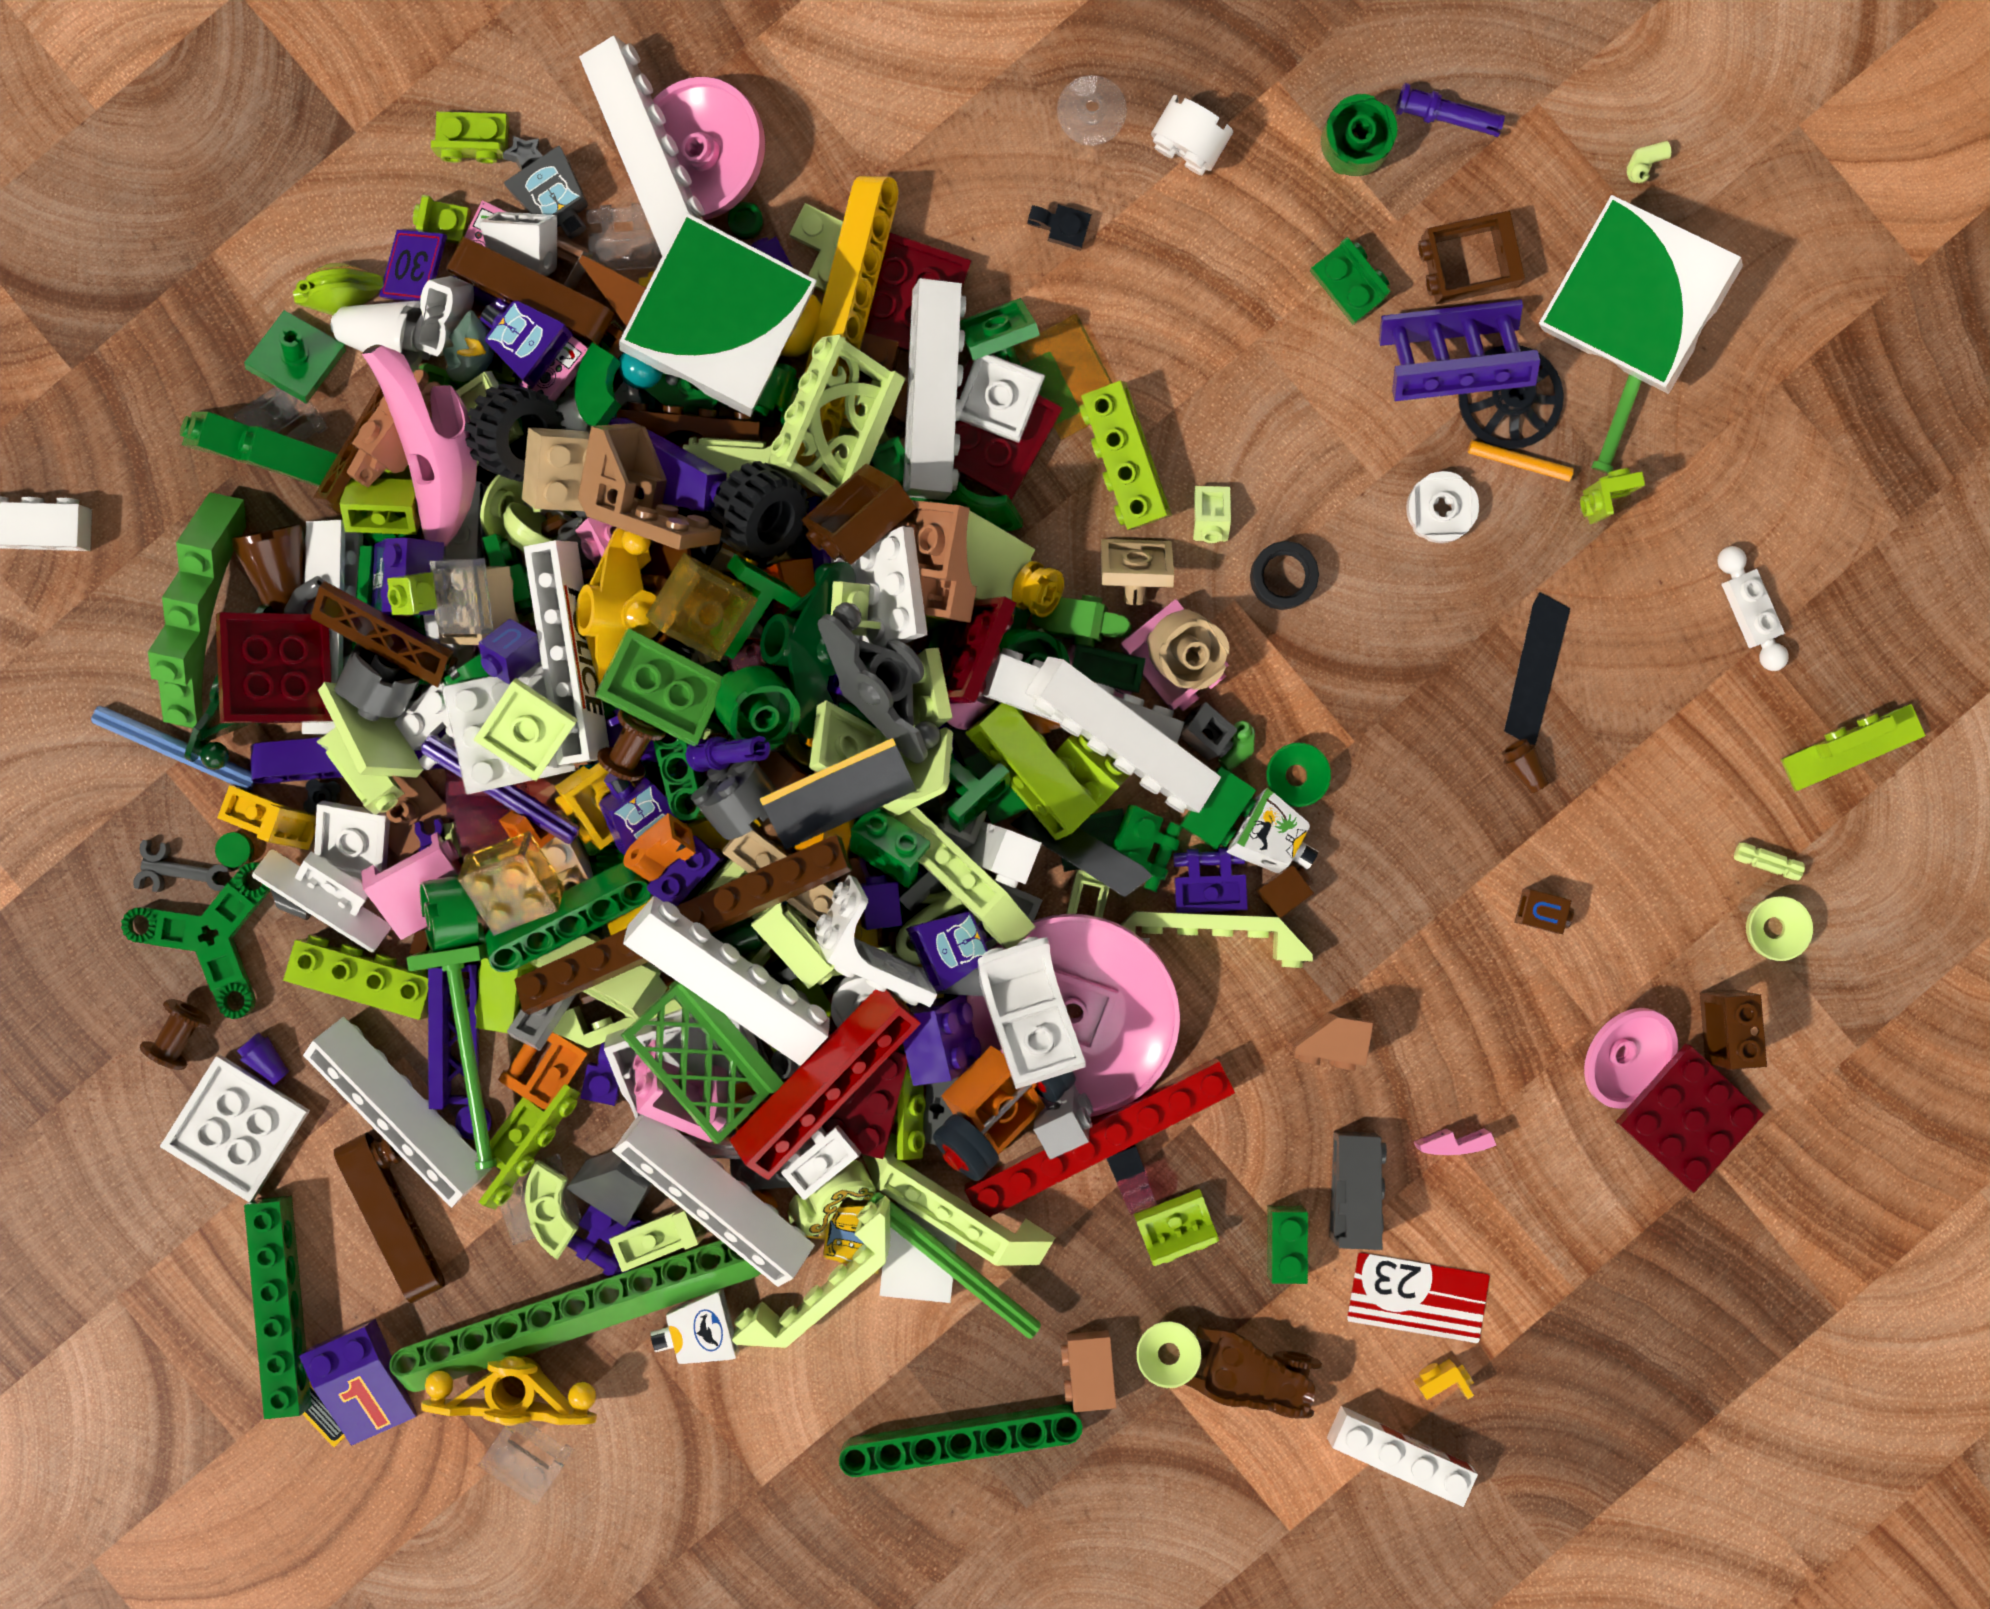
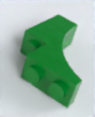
[180,412,338,487]

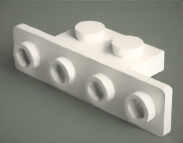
[252,850,391,953]

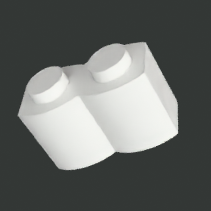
[414,276,474,357]

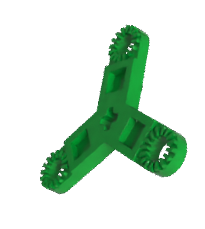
[121,862,271,1019]

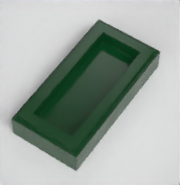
[1071,644,1146,693]

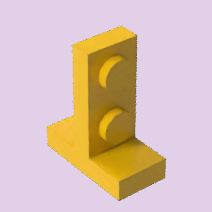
[217,785,316,850]

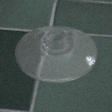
[1057,75,1127,146]

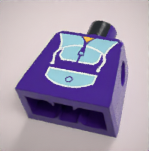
[480,300,574,389]
[599,773,687,856]
[906,911,994,991]

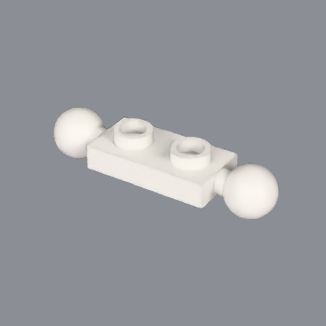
[1717,546,1789,671]

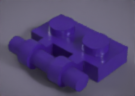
[1173,847,1247,913]
[567,1205,646,1277]

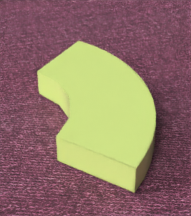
[525,1159,579,1260]

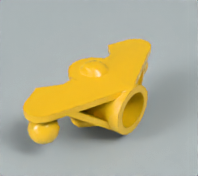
[576,528,664,685]
[421,1356,597,1426]

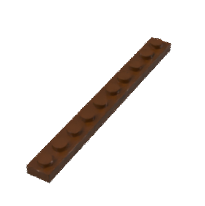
[514,834,852,1015]

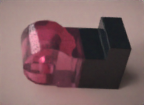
[1107,1144,1157,1215]

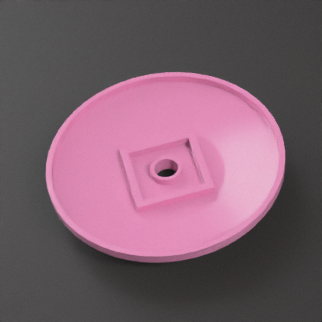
[967,914,1180,1117]

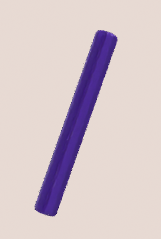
[421,735,579,844]

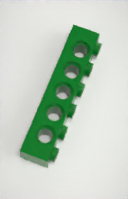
[244,1195,312,1420]

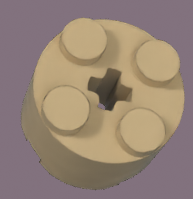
[1147,609,1230,690]

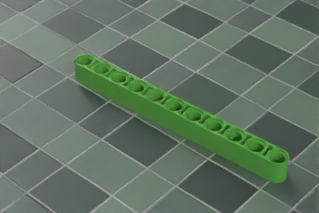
[389,1240,761,1392]

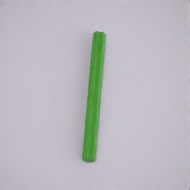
[867,1192,1041,1339]

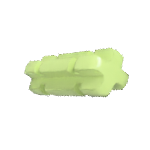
[1734,842,1805,880]

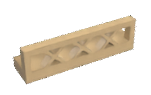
[723,822,837,924]

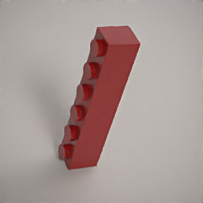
[729,989,921,1180]

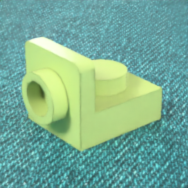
[1193,486,1231,543]
[831,581,881,636]

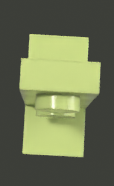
[609,1207,707,1272]

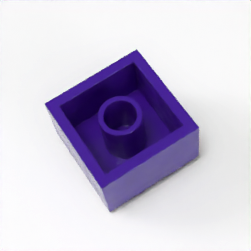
[903,994,981,1086]

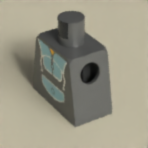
[503,146,588,239]

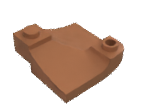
[889,500,977,622]

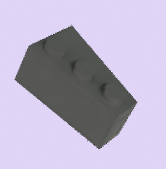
[1329,1131,1387,1250]

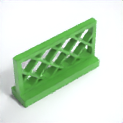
[621,980,784,1144]

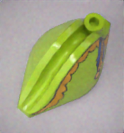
[293,263,384,315]

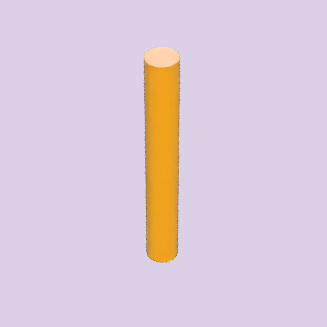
[1468,440,1574,482]

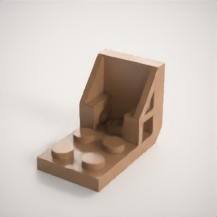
[578,423,722,550]

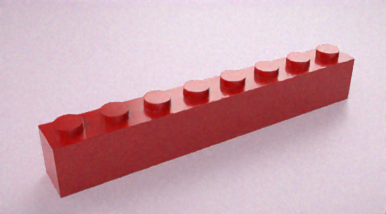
[964,1058,1235,1217]

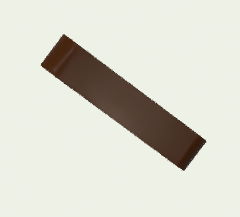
[446,237,615,346]
[334,1132,445,1303]

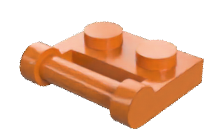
[498,1032,590,1110]

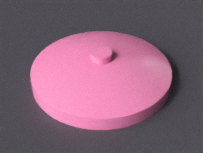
[653,77,765,220]

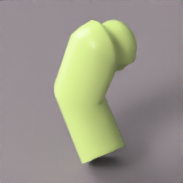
[1626,141,1671,183]

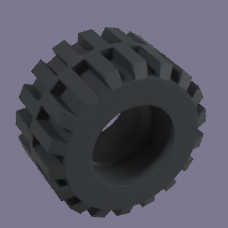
[464,384,566,482]
[710,461,809,563]

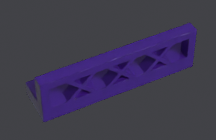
[428,963,479,1109]

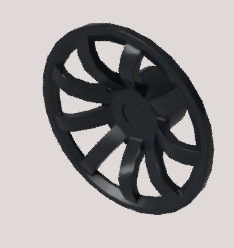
[1458,345,1564,450]

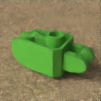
[1031,595,1133,647]

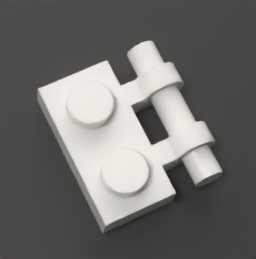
[394,681,455,770]
[781,1125,861,1200]

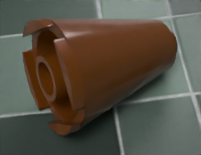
[232,524,305,614]

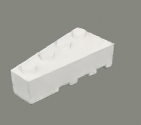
[962,821,1042,888]

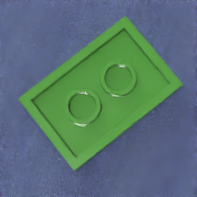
[595,628,722,746]

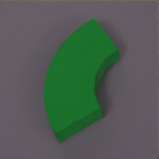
[575,342,621,427]
[928,482,1023,532]

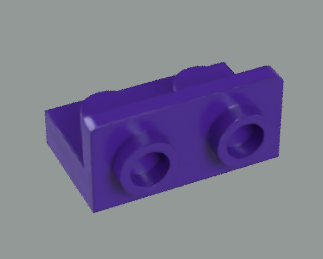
[647,836,728,906]

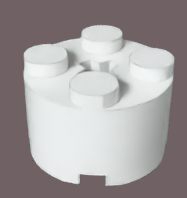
[1151,95,1233,176]

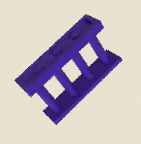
[1379,300,1540,401]

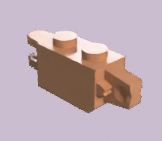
[346,369,441,488]

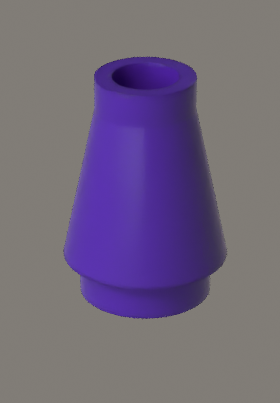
[237,1032,289,1085]

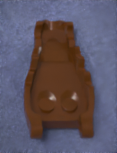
[1184,1325,1316,1418]

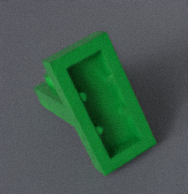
[711,554,802,659]
[948,753,1010,833]

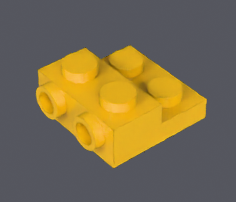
[555,763,614,850]

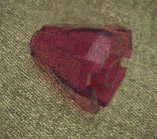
[448,794,515,872]

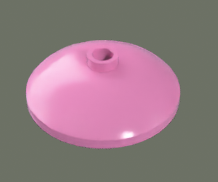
[1584,1008,1678,1109]

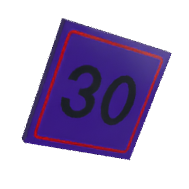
[379,229,447,301]

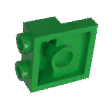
[482,533,534,616]

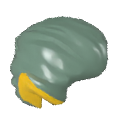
[443,311,495,382]

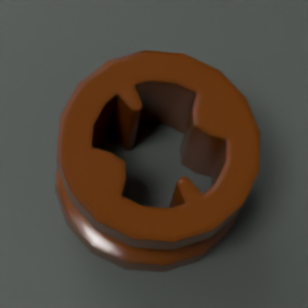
[370,1137,402,1170]

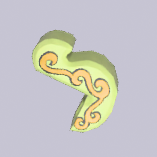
[788,1160,877,1236]

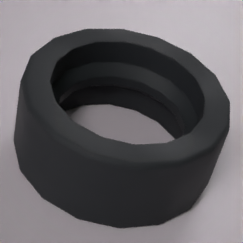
[1250,541,1319,610]

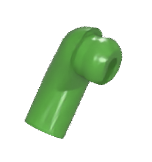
[1218,720,1255,772]

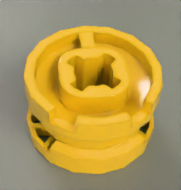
[1012,561,1064,618]

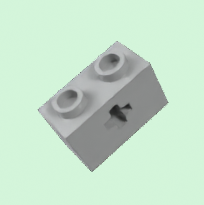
[1034,1084,1093,1160]

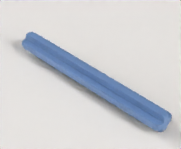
[91,706,256,791]

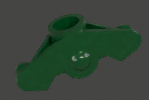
[760,561,856,738]
[184,603,272,770]

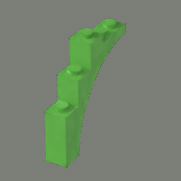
[148,492,246,728]

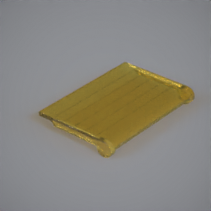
[1014,314,1112,440]

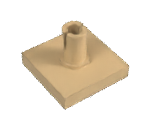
[1101,539,1174,605]

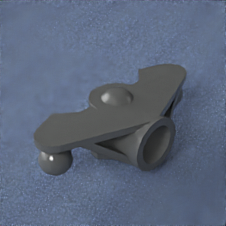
[818,602,940,764]

